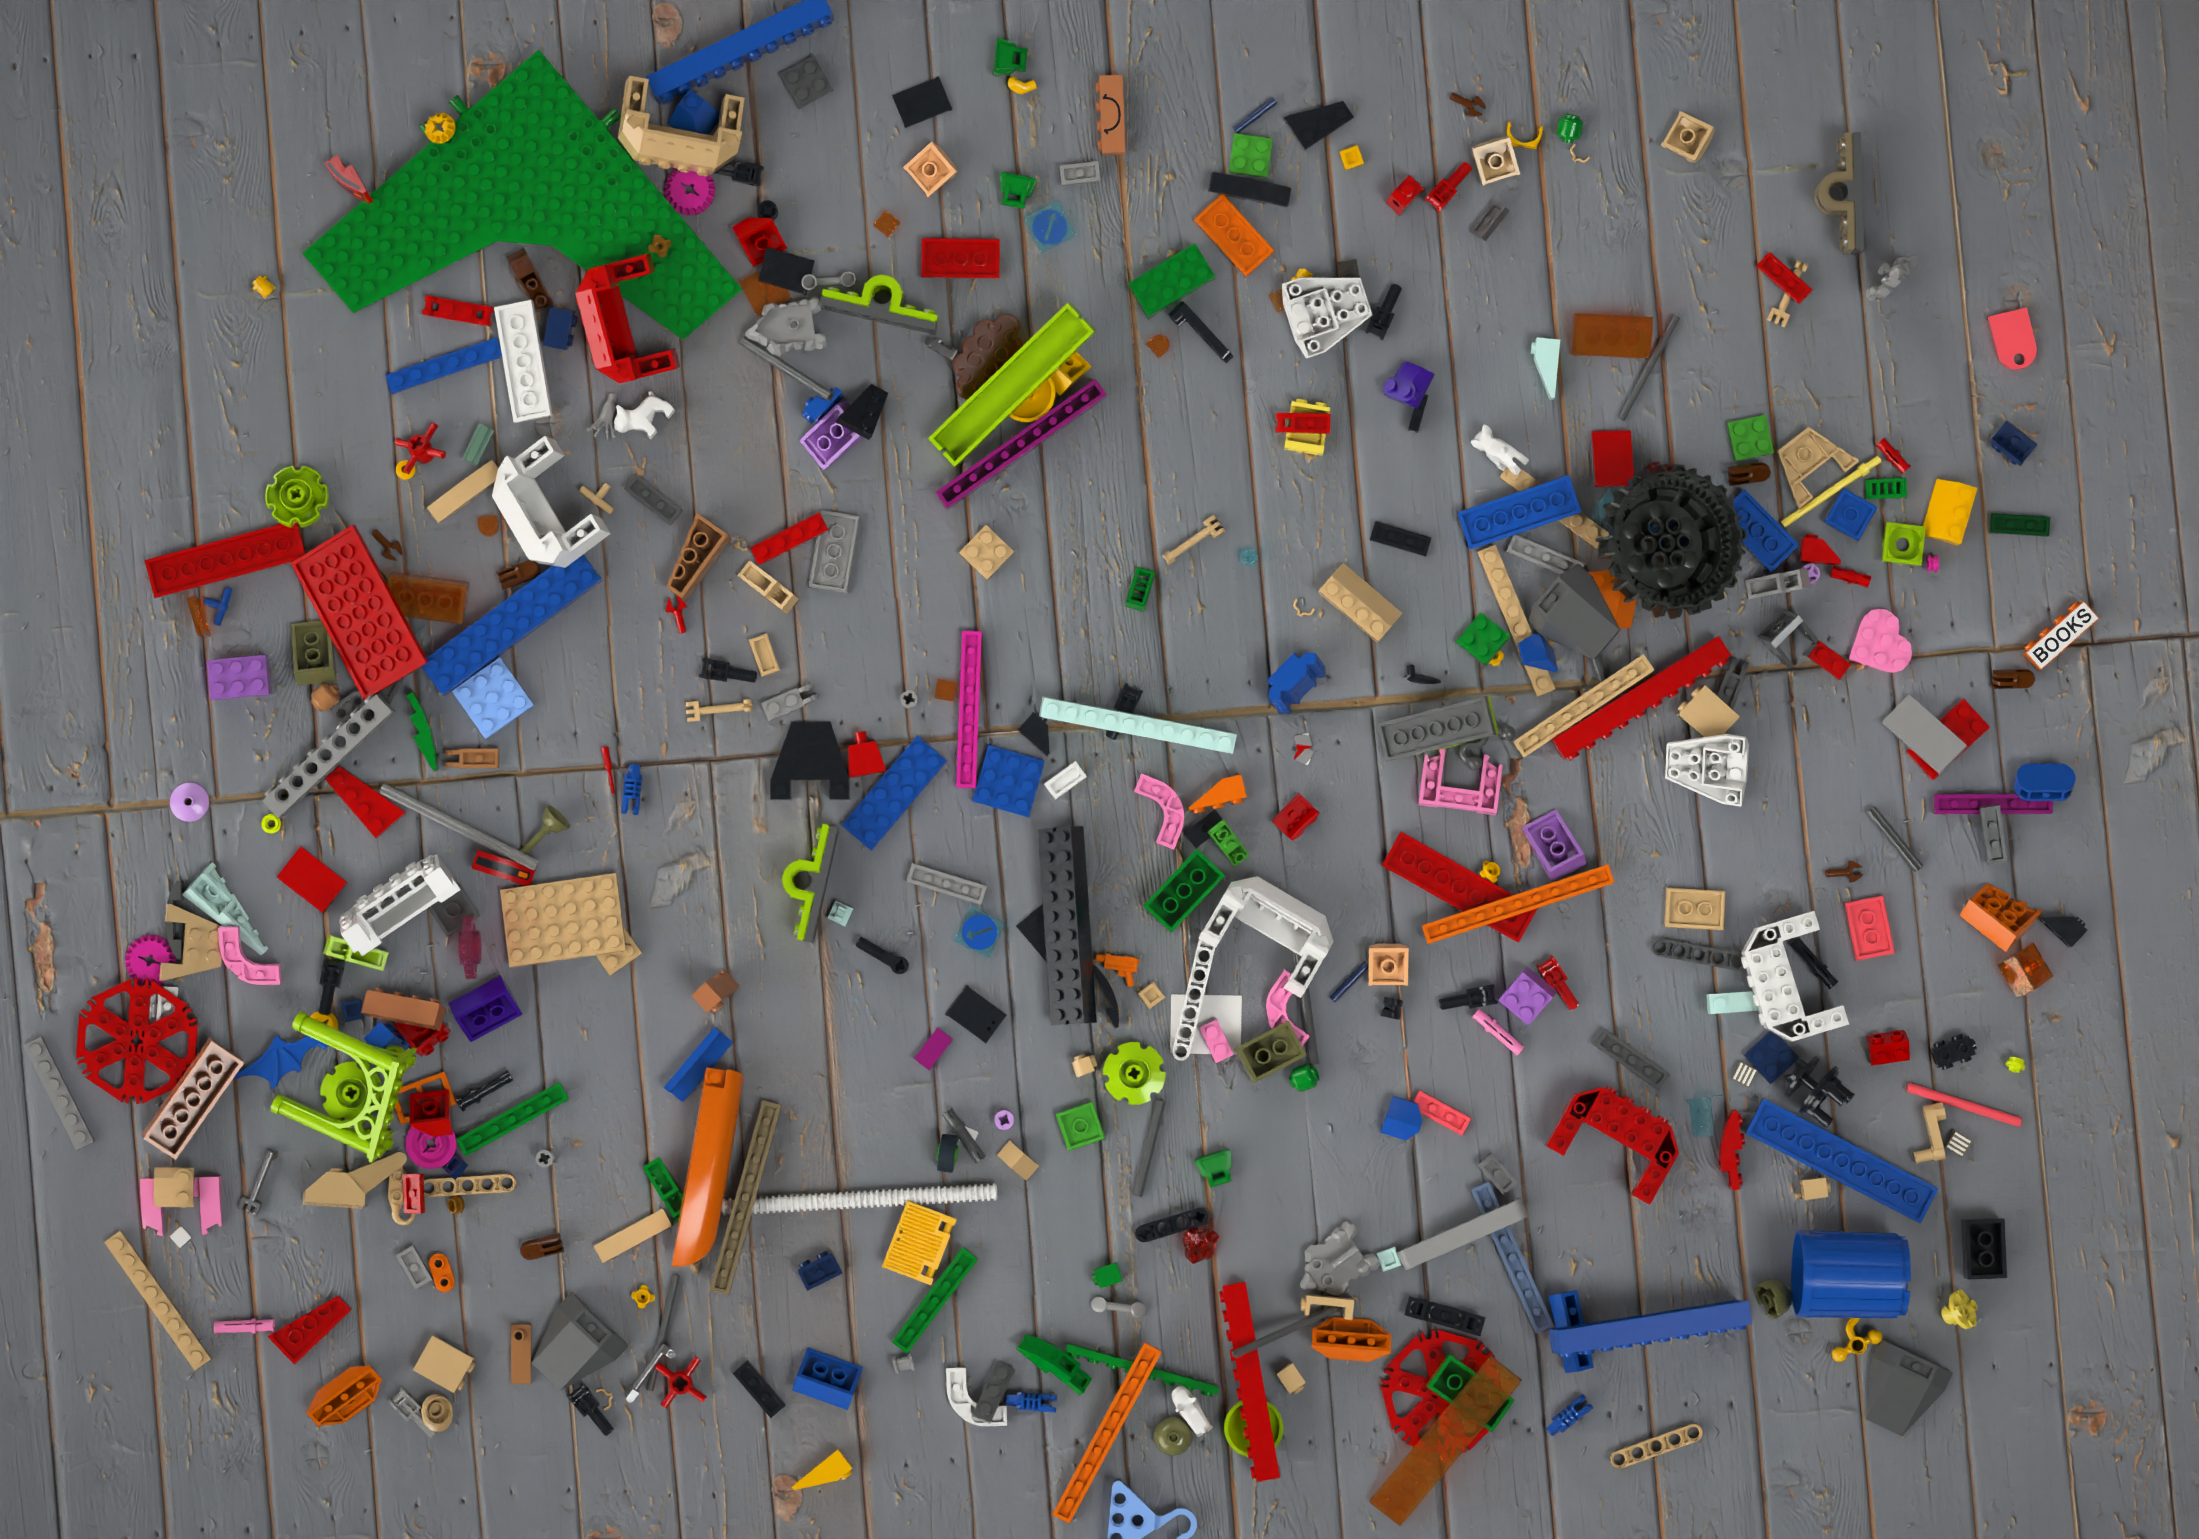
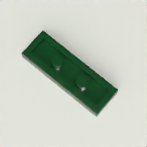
[1990,513,2050,537]

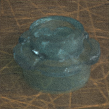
[1240,548,1259,567]

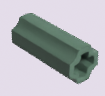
[462,424,495,466]

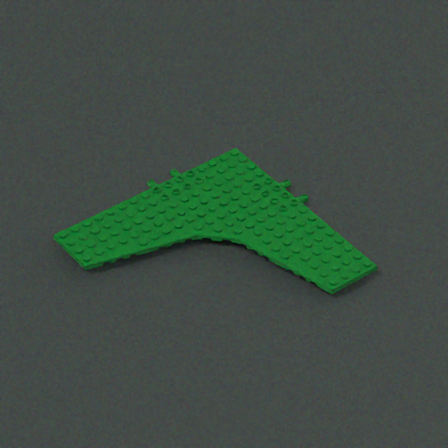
[302,49,743,340]

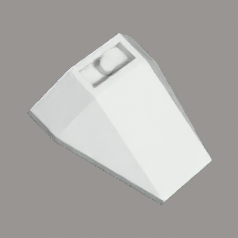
[1282,278,1372,358]
[1665,734,1749,806]

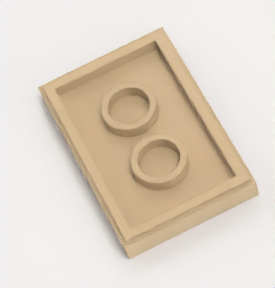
[1664,888,1726,930]

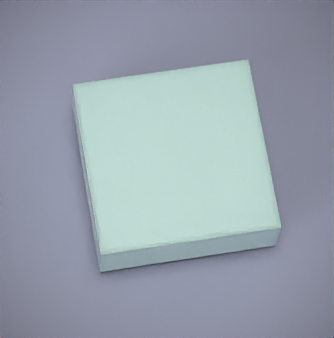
[1376,1247,1401,1272]

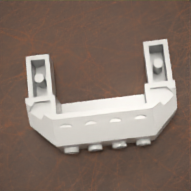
[492,436,611,568]
[339,854,461,956]
[1199,876,1333,998]
[1741,911,1849,1041]

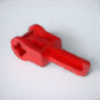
[1424,162,1472,213]
[1536,955,1579,1010]

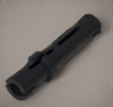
[1790,937,1839,989]

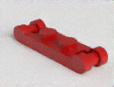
[422,295,494,327]

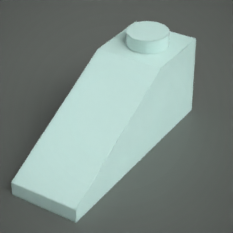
[1531,337,1560,400]
[1706,991,1759,1014]

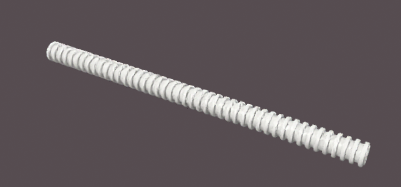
[722,1183,997,1216]

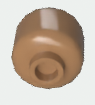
[311,683,340,711]

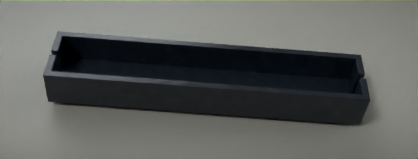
[1038,826,1097,1026]

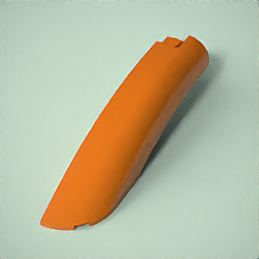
[672,1068,744,1267]

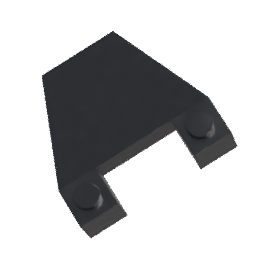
[770,722,850,800]

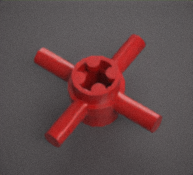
[395,422,446,474]
[655,1356,707,1409]

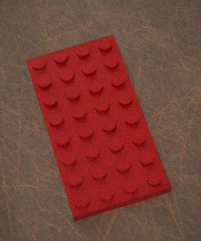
[291,525,429,700]

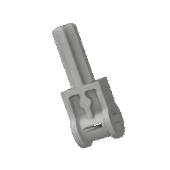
[388,1387,437,1438]

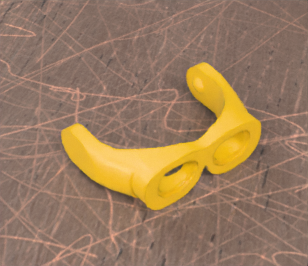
[1506,121,1543,149]

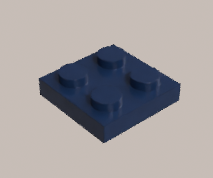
[1743,1031,1799,1084]

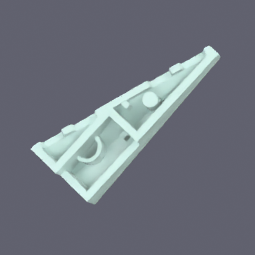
[182,862,268,955]

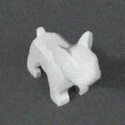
[614,391,675,439]
[1471,424,1529,475]
[1172,1386,1213,1437]

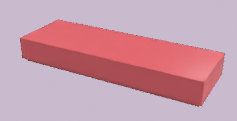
[1413,1090,1471,1135]

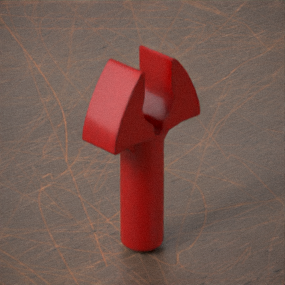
[666,596,687,634]

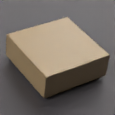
[1138,982,1165,1009]

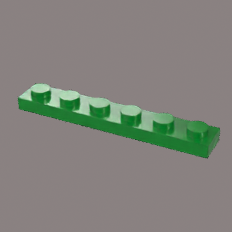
[456,1082,569,1156]
[892,1247,978,1353]

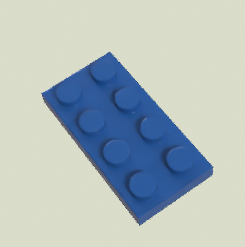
[1732,489,1799,573]

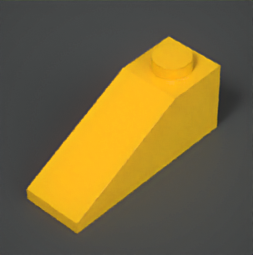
[792,1448,853,1490]

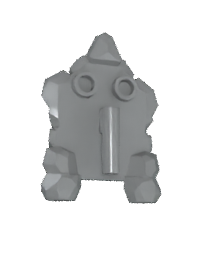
[1865,254,1919,301]
[745,296,827,356]
[1300,1221,1380,1296]

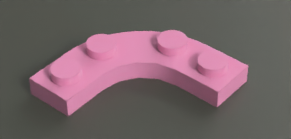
[1134,773,1184,850]
[218,926,282,985]
[1266,970,1310,1047]

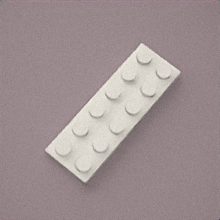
[494,300,553,423]

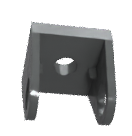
[1757,609,1818,669]

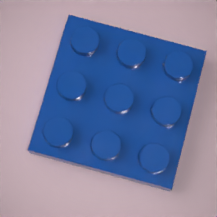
[972,745,1045,818]

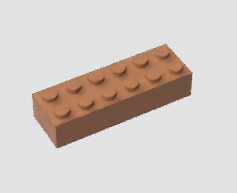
[142,1038,244,1160]

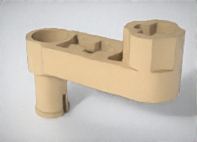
[1913,1102,1946,1164]

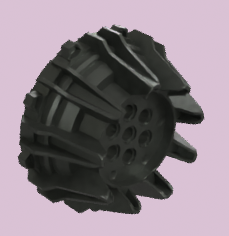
[1596,464,1747,619]

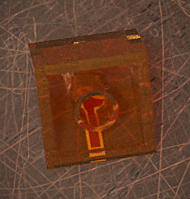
[1997,942,2053,998]

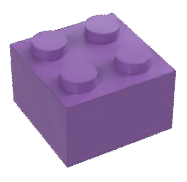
[1498,966,1557,1026]

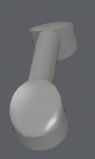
[801,271,856,291]
[1091,1296,1146,1317]

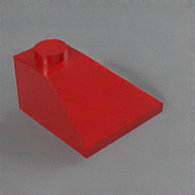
[732,218,787,267]
[410,1089,453,1137]

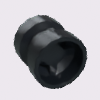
[758,200,778,221]
[1380,997,1403,1020]

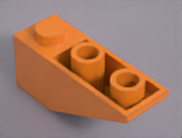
[1188,774,1247,814]

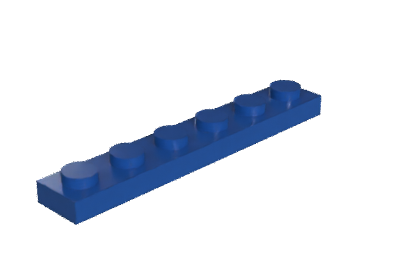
[386,338,502,394]

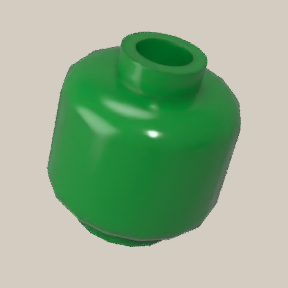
[1556,114,1584,143]
[1289,1063,1320,1092]

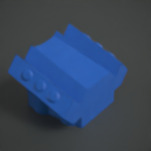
[1267,652,1325,713]

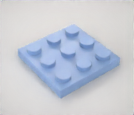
[452,657,534,739]

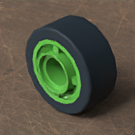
[937,1134,959,1173]

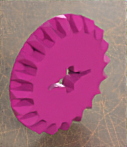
[664,169,715,215]
[125,935,176,986]
[405,1127,457,1169]

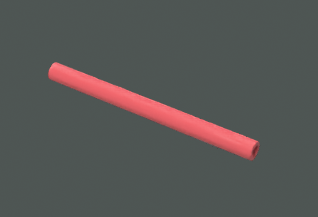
[1906,1082,2022,1127]

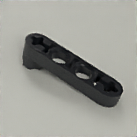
[1168,301,1233,363]
[1135,1208,1212,1242]

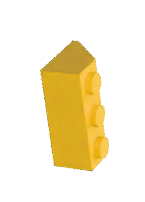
[1051,352,1092,396]
[1923,479,1977,546]

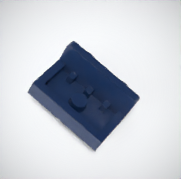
[1990,420,2037,466]
[796,1251,843,1291]

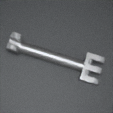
[238,1148,279,1216]
[624,1343,675,1403]

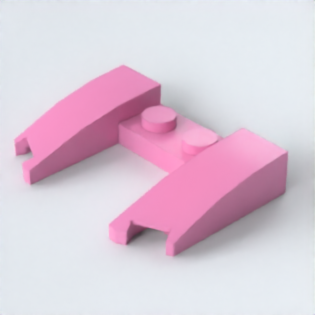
[1418,749,1503,816]
[140,1176,222,1236]

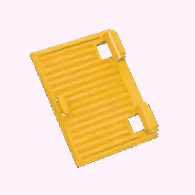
[882,1200,956,1285]

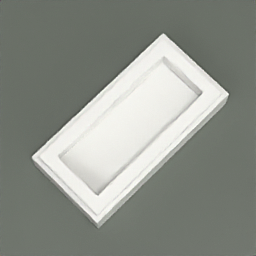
[1044,761,1087,800]

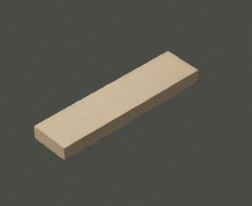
[594,1208,673,1263]

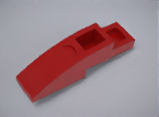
[1719,1110,1745,1191]

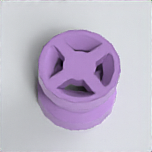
[1801,564,1820,584]
[994,1110,1014,1130]

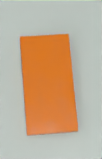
[1194,195,1275,277]

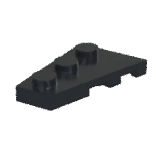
[1284,101,1354,150]
[835,384,888,440]

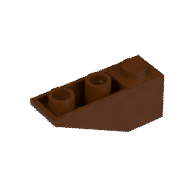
[507,248,554,313]

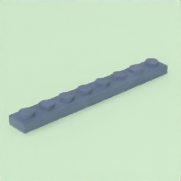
[1470,1181,1554,1334]

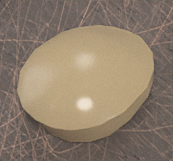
[421,1394,453,1432]

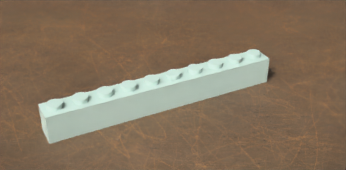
[1039,697,1237,754]

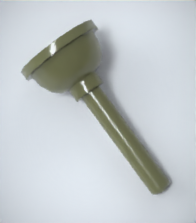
[520,805,570,854]

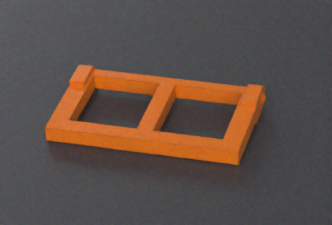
[395,1071,457,1125]

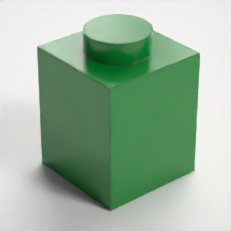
[1092,1262,1123,1289]

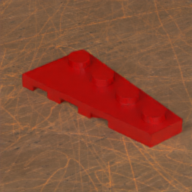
[325,766,406,838]
[267,1295,352,1365]

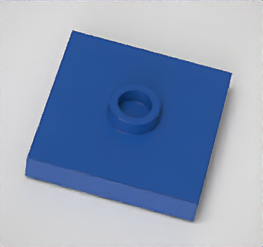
[1824,488,1878,542]

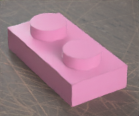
[1199,1019,1234,1063]

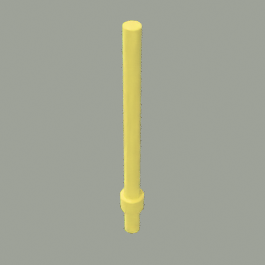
[1780,456,1882,528]

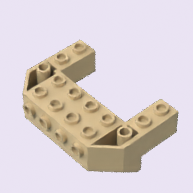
[618,76,745,176]

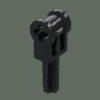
[714,161,764,187]
[1365,284,1402,340]
[699,658,757,683]
[1106,683,1143,740]
[856,937,909,974]
[319,957,345,1015]
[1439,984,1498,1010]
[567,1382,614,1436]

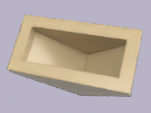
[997,1140,1039,1181]

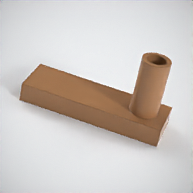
[511,1324,532,1384]

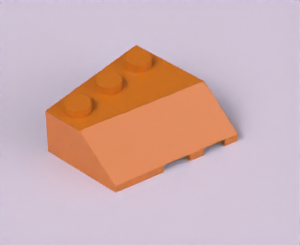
[1588,570,1637,629]
[1960,883,2043,952]

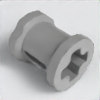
[900,690,918,709]
[536,1149,555,1168]
[892,1353,915,1375]

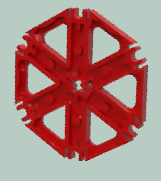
[76,978,199,1104]
[1380,1329,1504,1456]

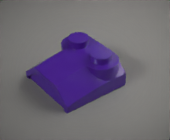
[1383,362,1435,409]

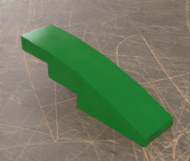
[406,692,439,772]
[643,1157,683,1223]

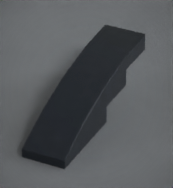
[1208,172,1291,207]

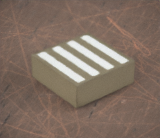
[1731,1061,1758,1088]
[1945,1130,1972,1157]

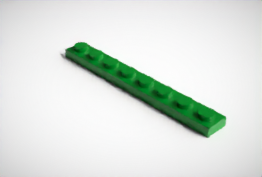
[1065,1343,1219,1397]

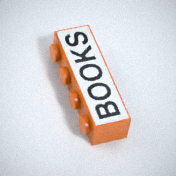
[2022,601,2099,671]

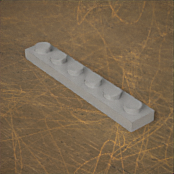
[23,1036,95,1151]

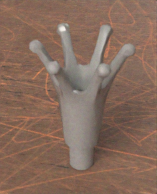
[587,393,617,440]

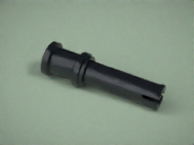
[455,1070,514,1112]

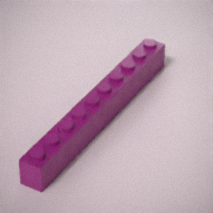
[936,379,1107,510]

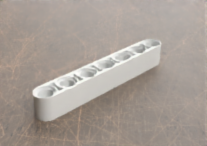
[1172,932,1215,1061]

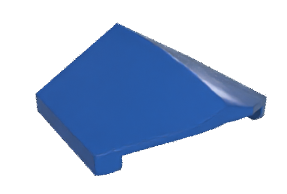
[1518,634,1558,672]
[1380,1096,1422,1141]

